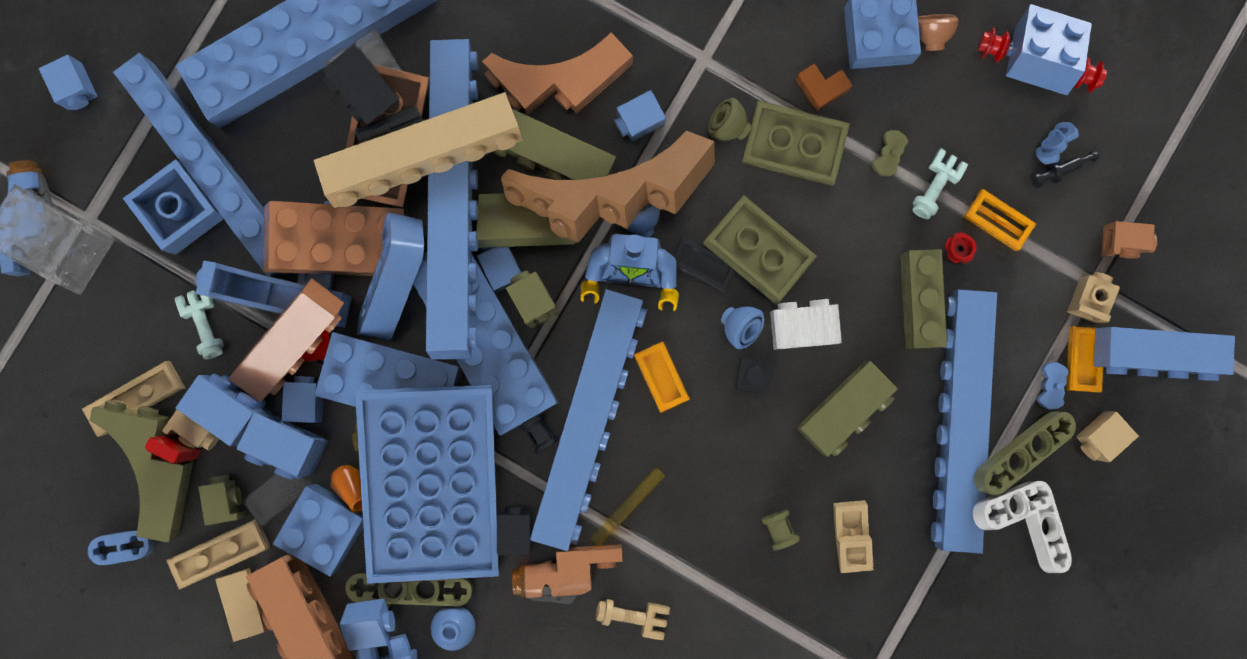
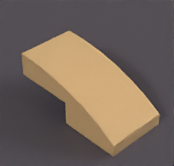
[833,500,873,573]

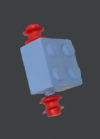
[977,4,1107,95]

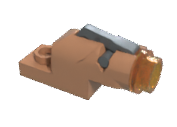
[512,544,623,604]

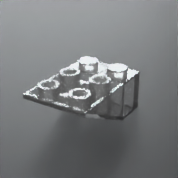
[0,184,115,295]

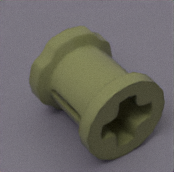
[761,509,800,550]

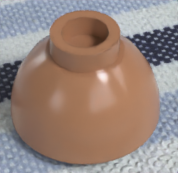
[918,14,959,51]

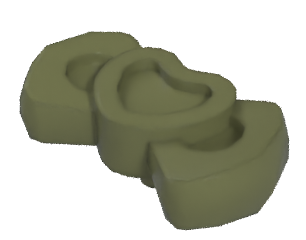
[872,130,908,177]

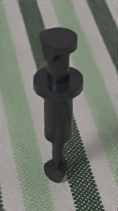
[1030,151,1100,188]

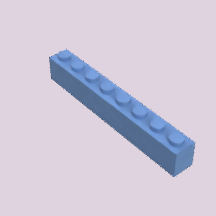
[113,53,288,279]
[530,289,647,551]
[931,290,997,554]

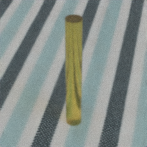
[590,467,665,547]

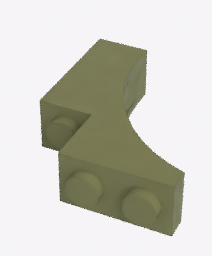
[90,401,193,543]

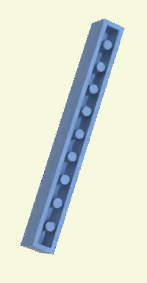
[426,39,478,360]

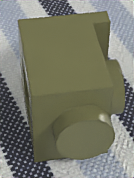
[198,474,247,526]

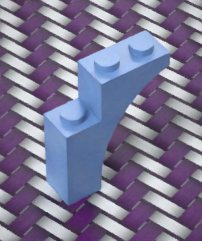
[196,260,352,328]

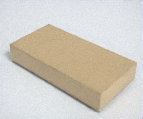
[215,568,268,642]

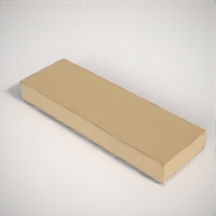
[82,361,186,437]
[166,518,271,590]

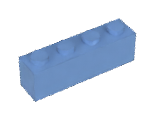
[1094,327,1235,381]

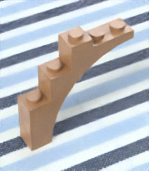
[501,131,715,243]

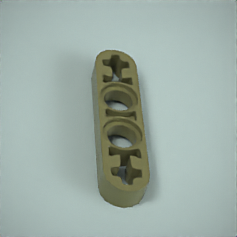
[974,411,1076,495]
[345,571,474,606]

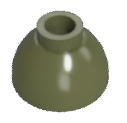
[708,98,751,141]

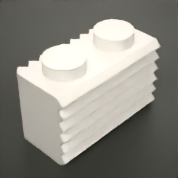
[770,299,842,350]

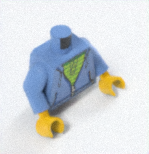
[581,234,679,311]

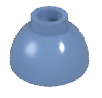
[623,203,660,237]
[721,306,764,349]
[430,606,476,651]

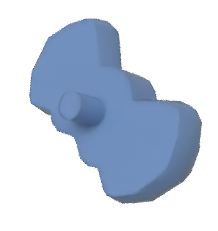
[1036,122,1079,164]
[1036,362,1069,410]

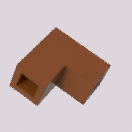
[795,63,853,112]

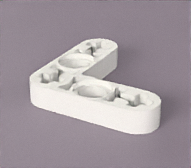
[973,481,1072,573]

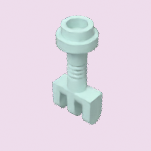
[912,148,968,219]
[175,290,224,359]

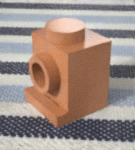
[1101,221,1157,258]

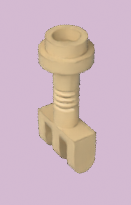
[596,599,670,640]

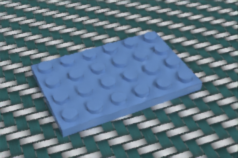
[355,385,499,584]

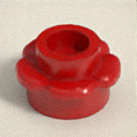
[945,232,977,264]

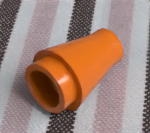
[330,465,362,513]

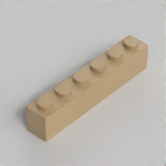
[314,92,523,208]

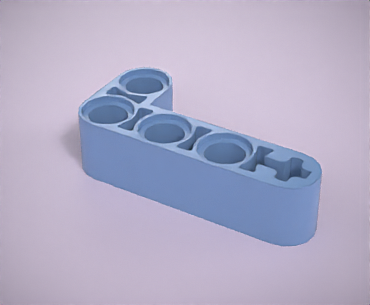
[357,212,424,341]

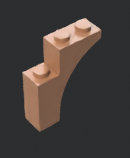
[482,32,633,116]

